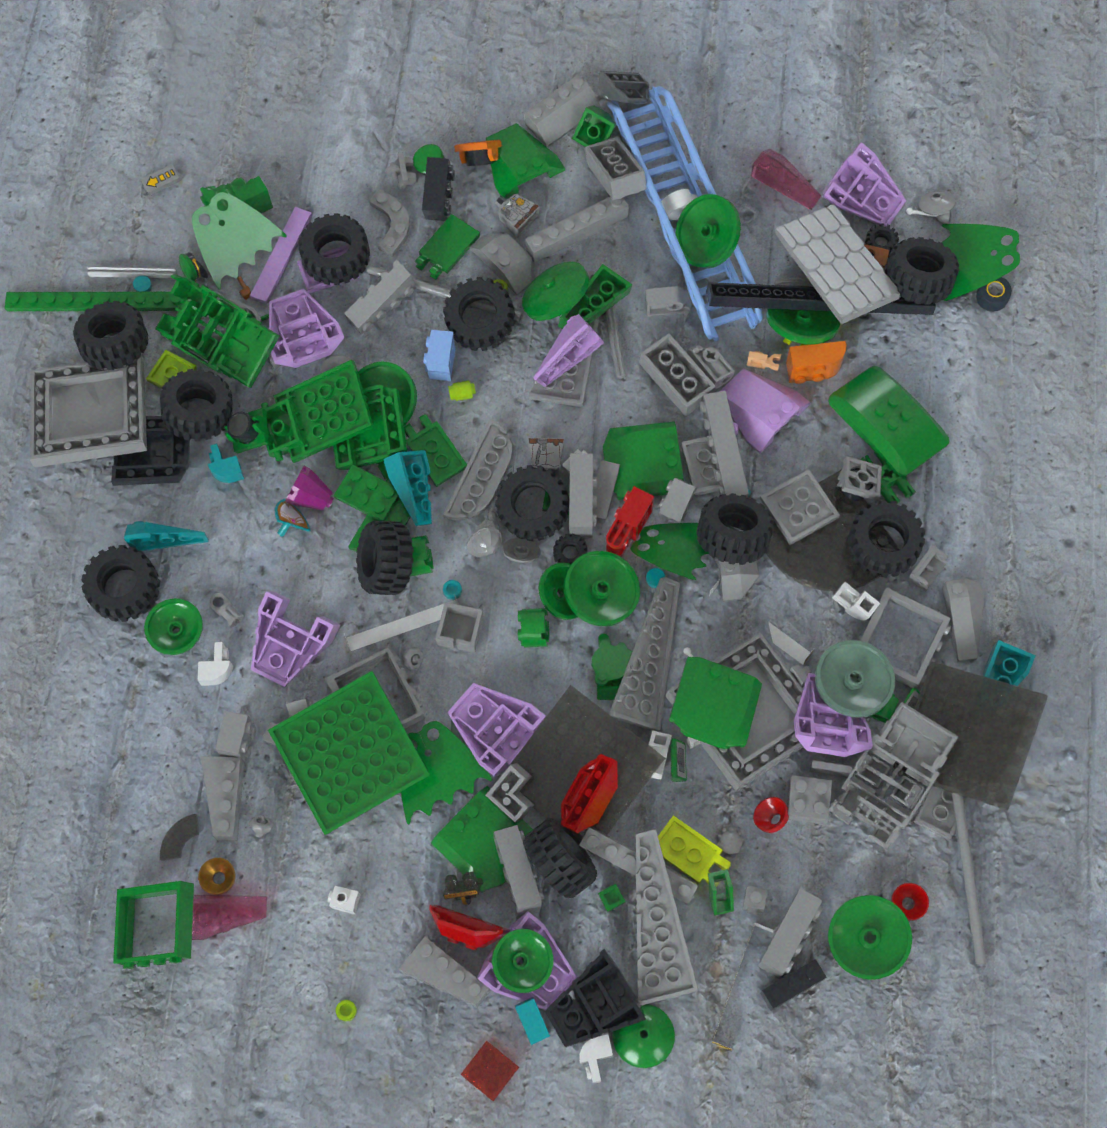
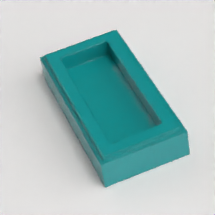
[514,997,550,1045]

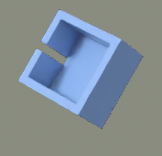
[423,330,456,381]

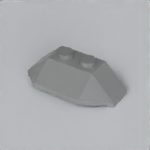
[469,234,532,295]
[716,527,759,602]

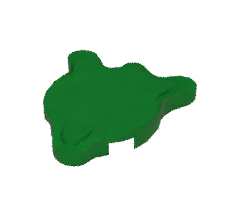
[591,634,633,687]

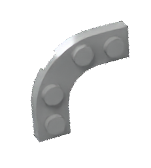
[369,189,410,257]

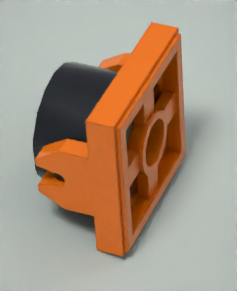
[454,140,502,166]

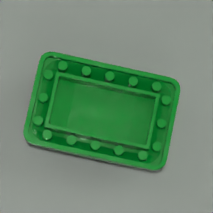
[828,366,950,476]

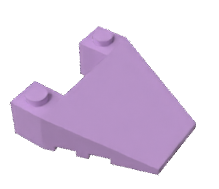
[251,591,340,687]

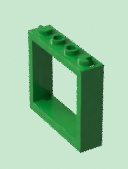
[113,881,194,969]

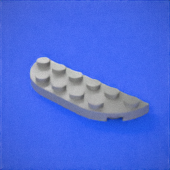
[443,419,512,520]

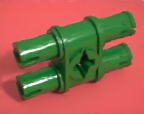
[860,452,916,504]

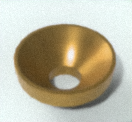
[198,858,236,895]

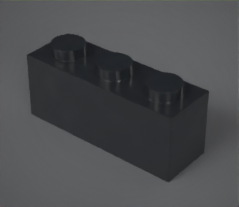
[760,959,827,1011]

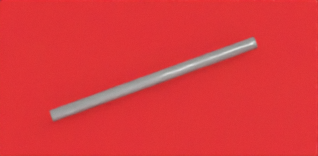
[367,265,522,322]
[950,779,986,965]

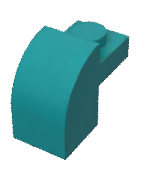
[207,443,244,483]

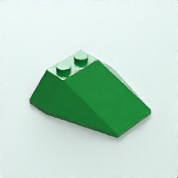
[486,123,566,199]

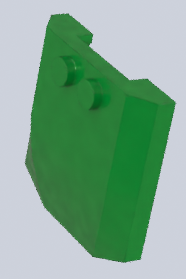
[333,385,407,470]
[603,421,684,500]
[669,657,762,749]
[431,786,533,893]

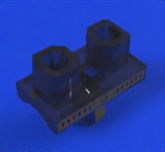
[443,871,483,905]

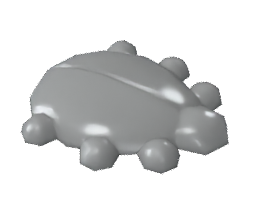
[717,826,745,854]

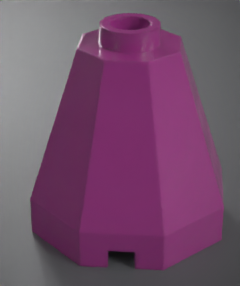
[285,466,334,510]

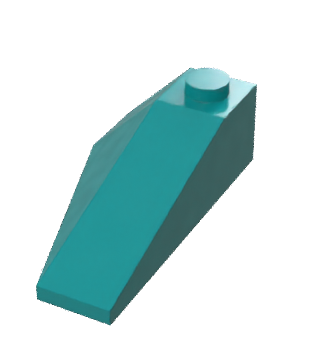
[383,450,432,526]
[124,521,209,551]
[970,640,1036,720]

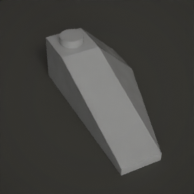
[942,578,984,662]

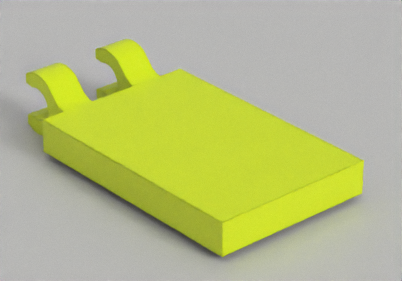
[658,815,731,886]

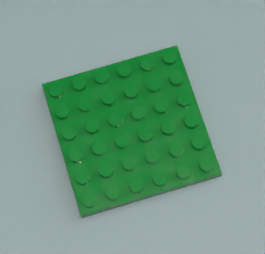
[268,671,430,835]

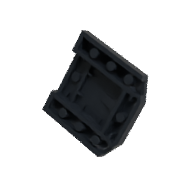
[111,416,190,486]

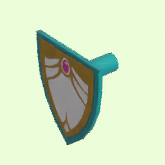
[274,499,311,537]

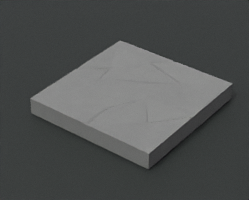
[30,356,147,467]
[665,633,803,791]

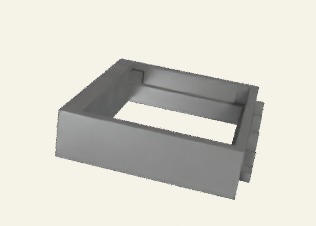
[860,587,951,689]
[326,647,426,729]

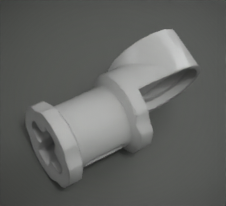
[209,593,243,628]

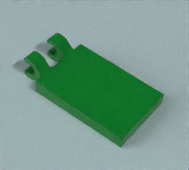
[415,214,480,280]
[404,414,467,487]

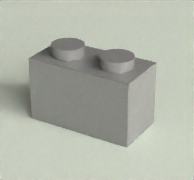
[658,478,698,522]

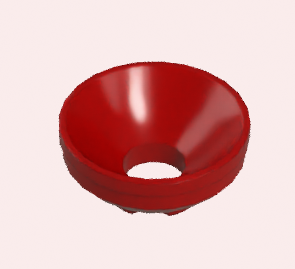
[753,797,789,833]
[891,883,929,921]

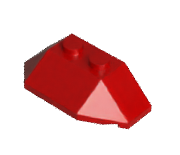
[561,754,618,833]
[429,905,510,950]

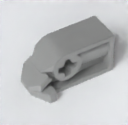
[645,286,694,317]
[687,345,735,389]

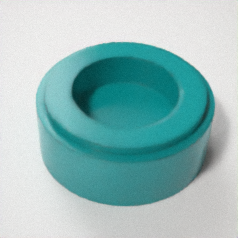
[133,276,152,292]
[646,568,665,588]
[443,580,462,600]

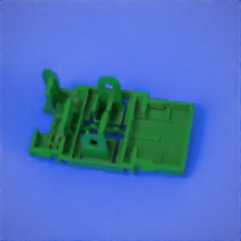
[155,274,280,388]

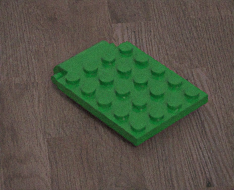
[261,360,374,463]

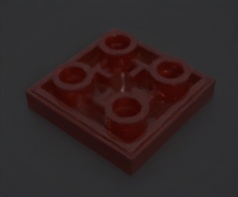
[460,1041,520,1102]

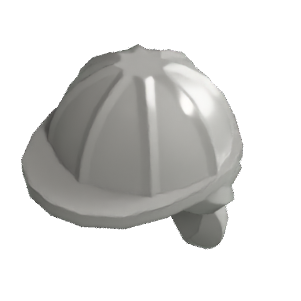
[466,508,503,557]

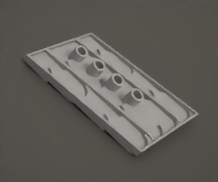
[775,204,900,324]

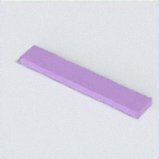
[250,207,312,304]

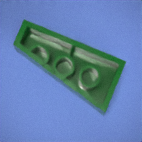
[558,264,632,329]

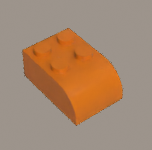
[786,341,846,384]

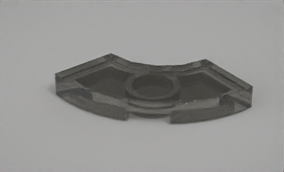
[160,814,199,861]

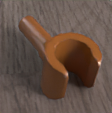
[237,276,251,300]

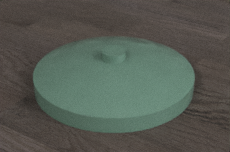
[815,640,895,717]

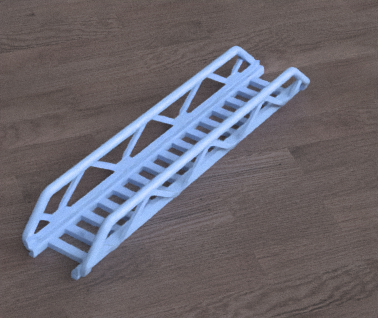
[607,86,763,342]

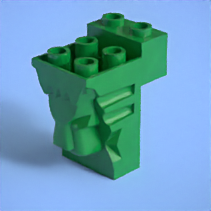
[200,176,273,226]

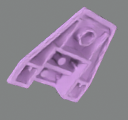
[823,142,906,227]
[269,289,344,368]
[533,314,604,387]
[719,368,811,454]
[794,673,873,757]
[447,683,546,777]
[477,911,577,1010]

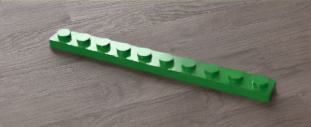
[5,291,185,312]

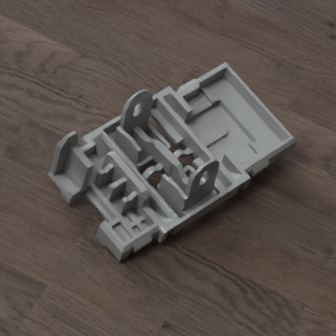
[829,702,959,850]

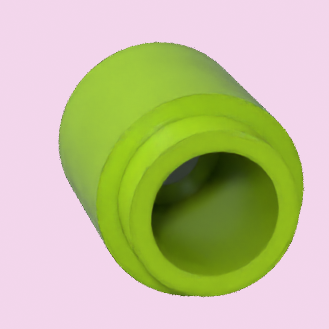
[448,380,476,401]

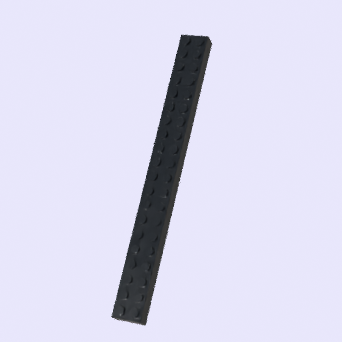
[706,282,936,315]

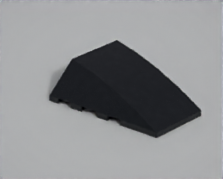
[545,949,646,1048]

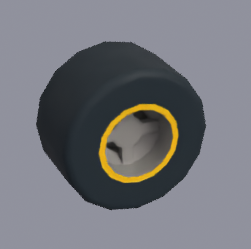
[976,277,1012,312]

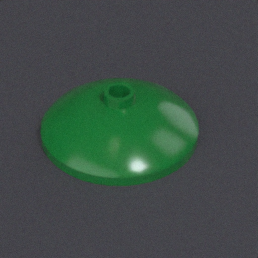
[538,563,578,620]
[144,598,203,655]
[492,929,554,993]
[612,1004,675,1068]

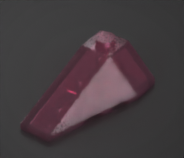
[751,149,821,210]
[192,894,267,940]

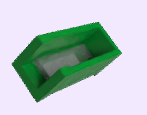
[708,869,734,916]

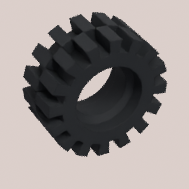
[865,223,899,258]
[553,533,588,565]

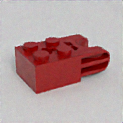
[606,486,654,557]

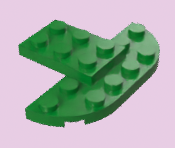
[334,464,411,552]

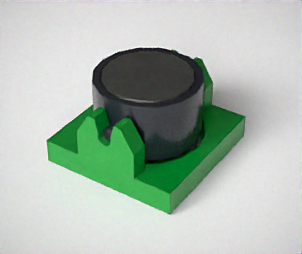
[225,408,268,454]

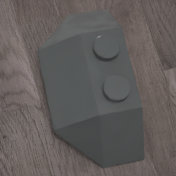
[599,71,649,104]

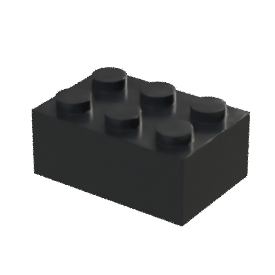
[422,157,455,221]

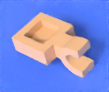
[747,351,781,371]

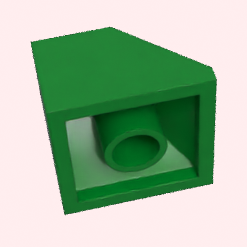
[572,105,616,147]

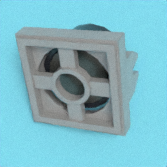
[837,456,882,501]

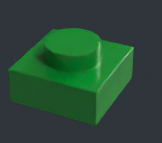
[598,884,626,912]

